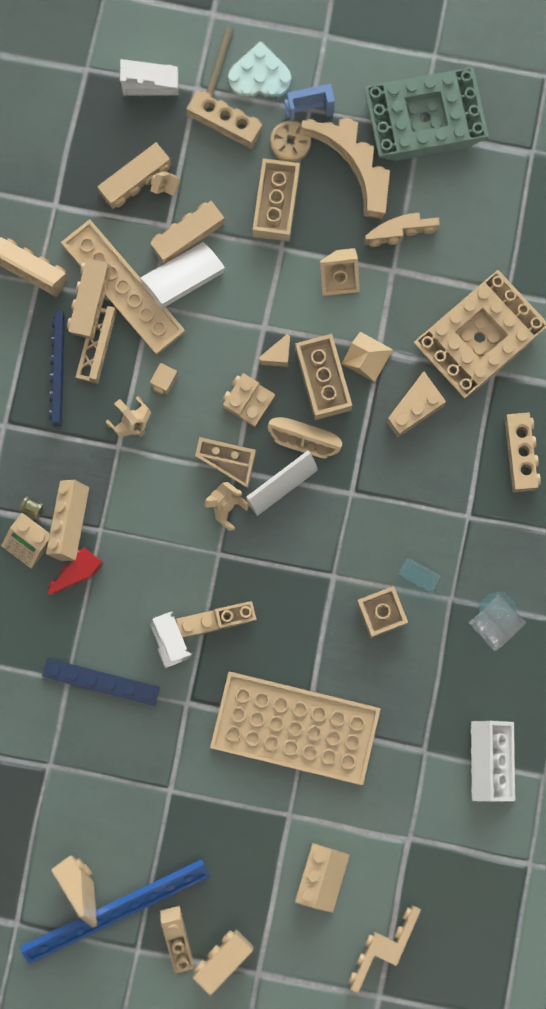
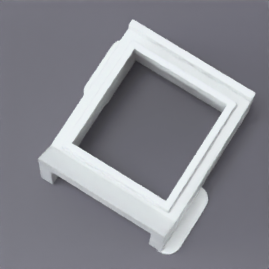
[150,611,192,668]

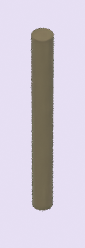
[206,28,233,97]

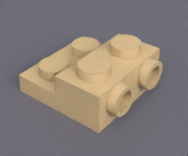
[222,373,275,427]

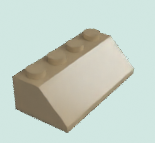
[0,237,68,297]

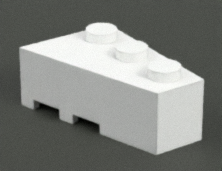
[120,59,179,95]

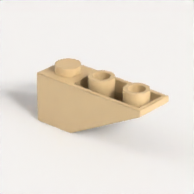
[160,906,194,974]

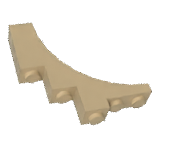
[299,118,390,219]

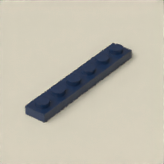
[49,311,65,426]
[42,658,160,706]

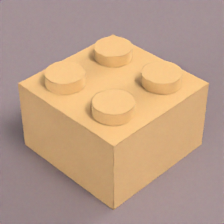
[356,586,408,638]

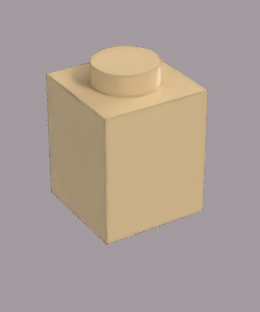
[150,363,178,395]

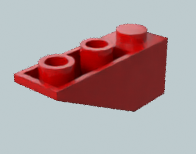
[47,547,104,596]

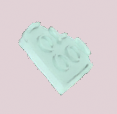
[228,41,291,98]

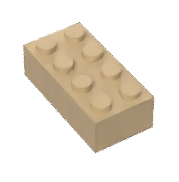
[253,158,300,242]
[295,334,352,420]

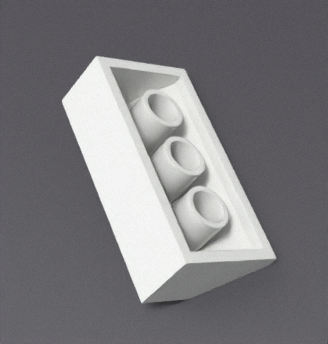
[471,721,515,801]

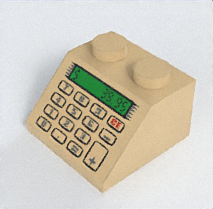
[1,513,50,569]

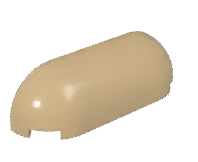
[268,417,342,458]

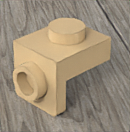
[150,171,180,195]

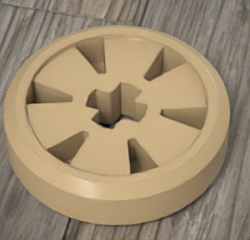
[270,121,311,162]

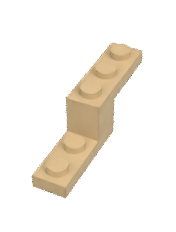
[348,905,421,993]

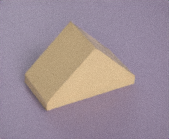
[259,334,290,367]

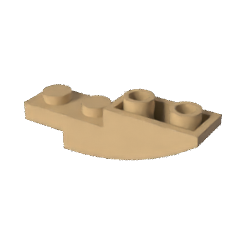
[365,212,440,247]
[175,601,257,638]

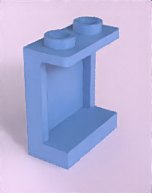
[284,84,335,121]

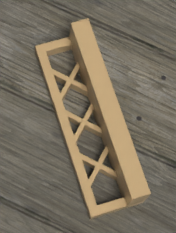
[75,306,116,384]

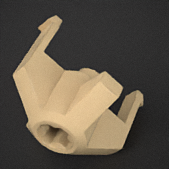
[106,396,151,437]
[204,482,249,531]

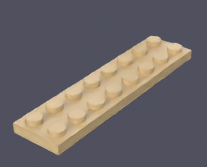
[61,219,185,356]

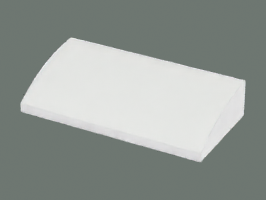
[140,242,225,309]
[247,451,318,516]

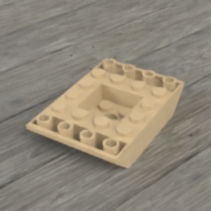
[414,270,546,399]

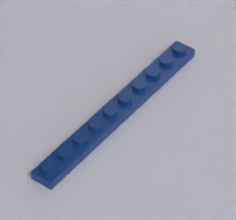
[20,859,210,964]

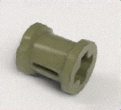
[19,496,44,520]

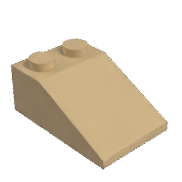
[51,856,97,928]

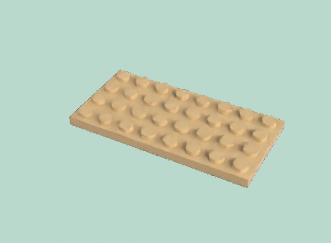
[210,672,381,785]

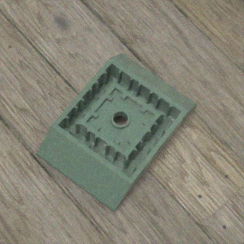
[364,67,489,161]

